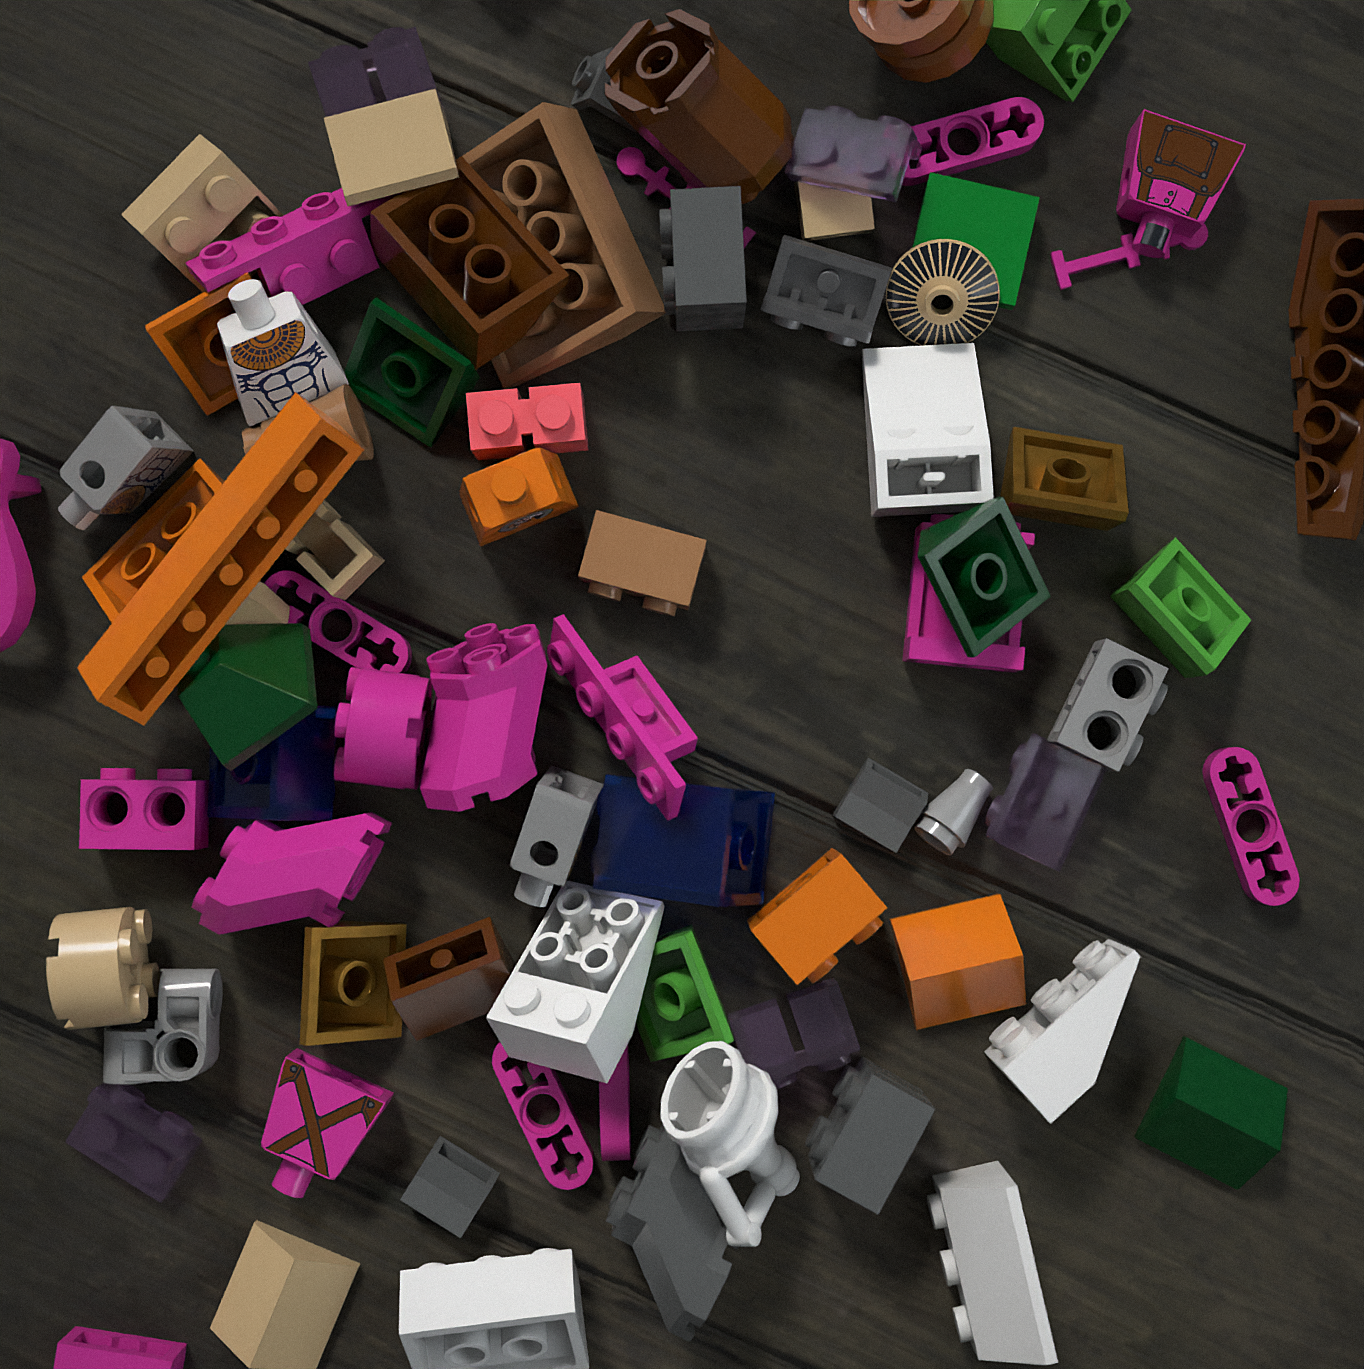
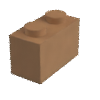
[578,510,707,616]

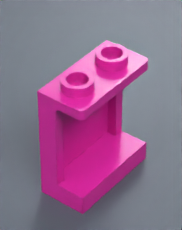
[902,514,1035,673]

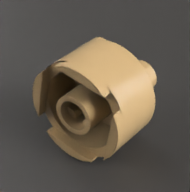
[46,907,161,1030]

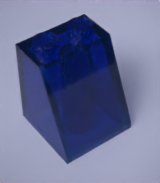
[591,774,775,907]

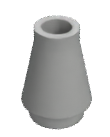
[914,769,993,855]

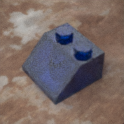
[208,705,337,820]

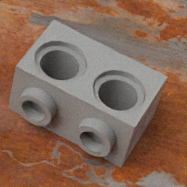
[1046,638,1169,772]

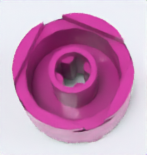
[334,667,433,790]

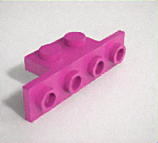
[185,188,402,305]
[547,614,698,821]

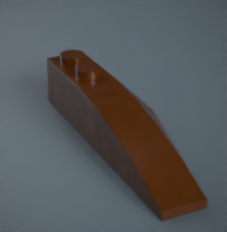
[1289,199,1364,541]

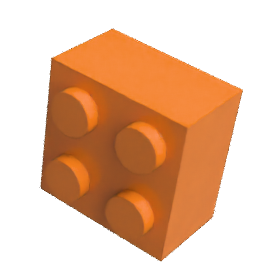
[747,848,887,985]

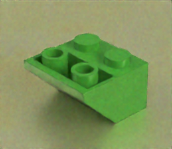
[986,0,1132,102]

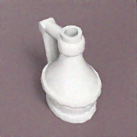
[661,1041,800,1247]

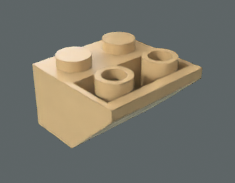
[121,134,283,292]

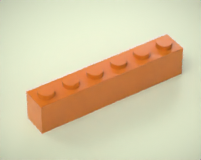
[77,392,364,726]

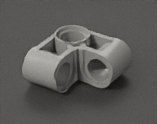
[103,969,223,1084]

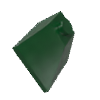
[177,623,317,771]

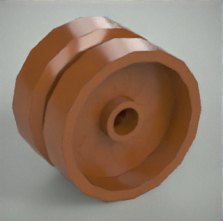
[849,0,994,83]

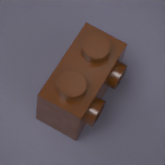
[383,917,515,1041]

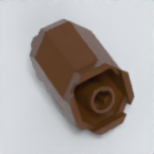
[605,9,796,204]

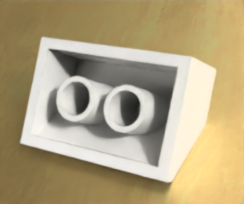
[927,1161,1058,1365]
[399,1248,589,1369]

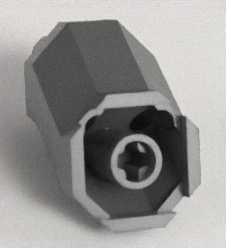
[606,1124,739,1342]

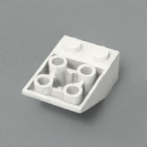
[862,343,994,517]
[486,881,665,1083]
[984,939,1140,1124]

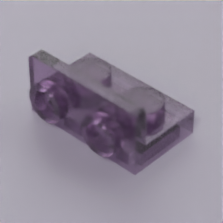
[65,1083,203,1203]

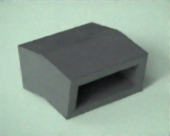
[832,757,928,853]
[400,1136,500,1238]

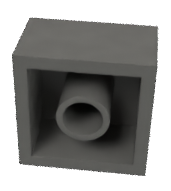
[659,186,746,332]
[805,1056,935,1214]

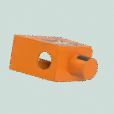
[459,447,579,546]

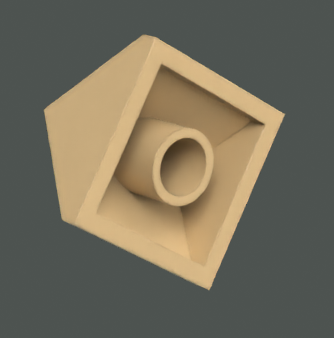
[324,89,459,206]
[210,1220,360,1369]

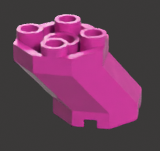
[420,623,547,812]
[192,812,392,935]

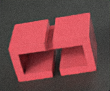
[466,383,589,460]

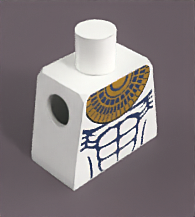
[217,279,349,427]

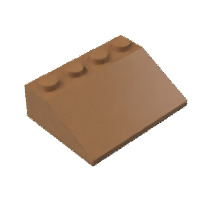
[462,102,666,389]

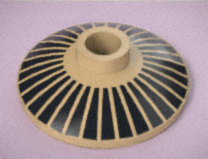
[886,239,1000,346]

